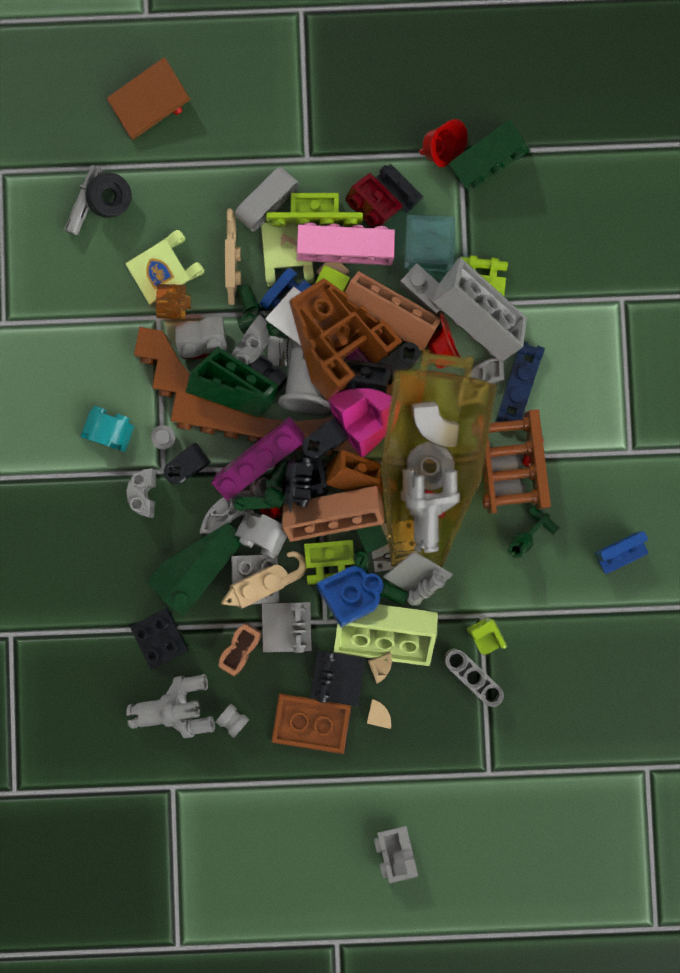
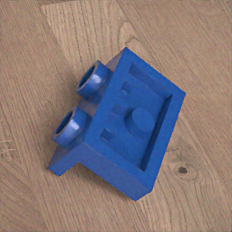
[594,531,649,574]

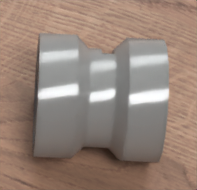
[215,703,249,738]

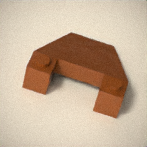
[289,278,402,400]

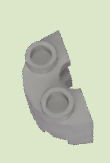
[231,314,270,365]
[126,468,157,518]
[235,510,287,559]
[374,826,418,883]

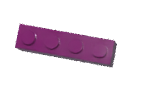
[212,417,305,501]

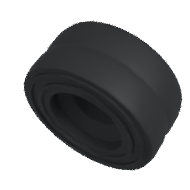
[85,172,132,218]

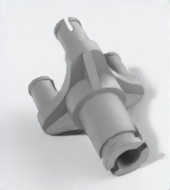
[400,468,460,553]
[126,674,215,738]

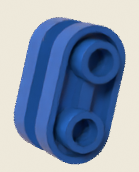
[260,268,312,311]

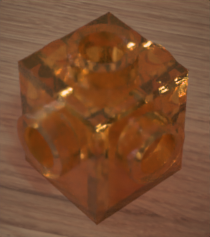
[156,284,191,319]

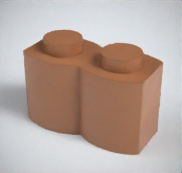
[219,623,261,676]

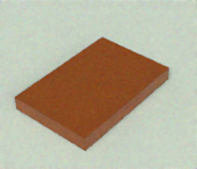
[107,57,191,140]
[271,693,351,754]

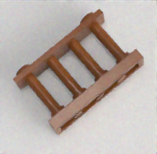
[474,409,551,515]

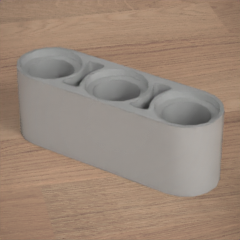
[234,167,299,232]
[444,648,504,707]

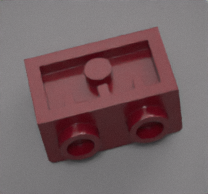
[345,173,403,229]

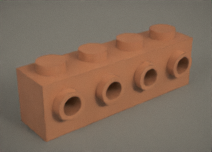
[345,271,441,351]
[282,486,384,542]

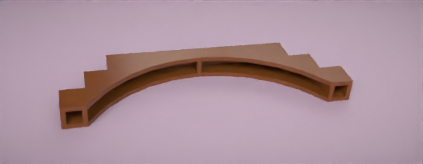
[134,327,426,456]

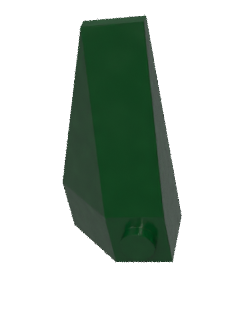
[147,522,241,616]

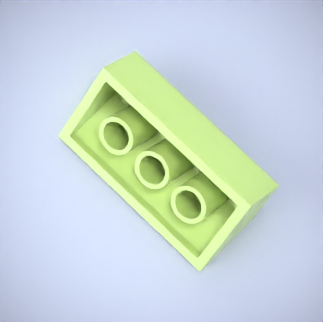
[334,604,438,666]

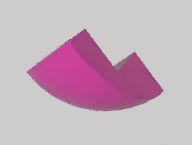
[328,388,397,457]

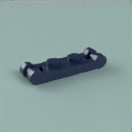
[495,341,545,422]

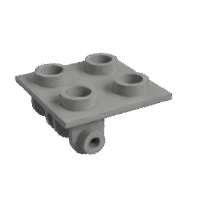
[383,551,453,606]
[231,555,279,604]
[262,602,312,653]

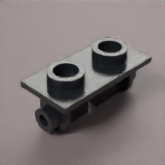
[376,163,424,214]

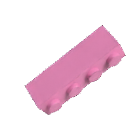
[296,223,395,265]

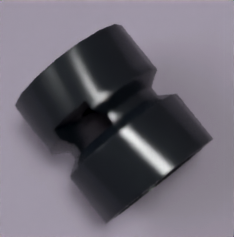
[251,355,288,396]

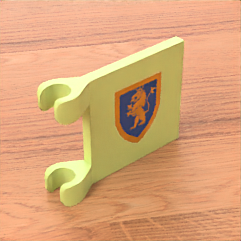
[125,230,205,305]

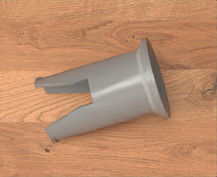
[277,340,331,415]

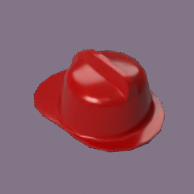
[419,119,468,168]
[428,313,465,369]

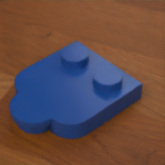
[316,566,383,628]

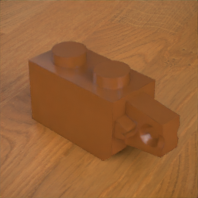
[326,450,394,496]

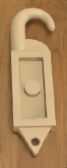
[225,208,241,305]
[221,551,307,608]

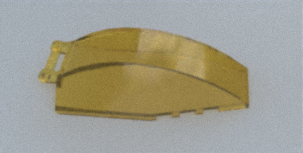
[381,350,497,567]

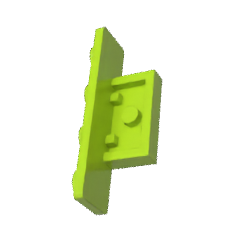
[266,193,363,227]

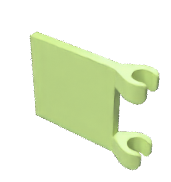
[261,223,314,287]

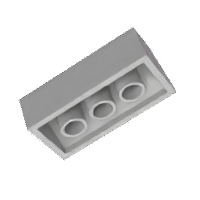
[433,257,527,362]

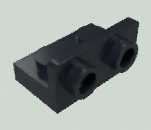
[338,359,392,394]

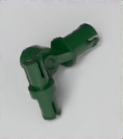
[236,285,289,339]
[233,460,288,511]
[508,505,560,558]
[353,549,408,606]

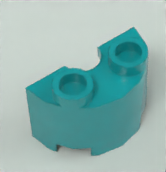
[80,406,135,452]

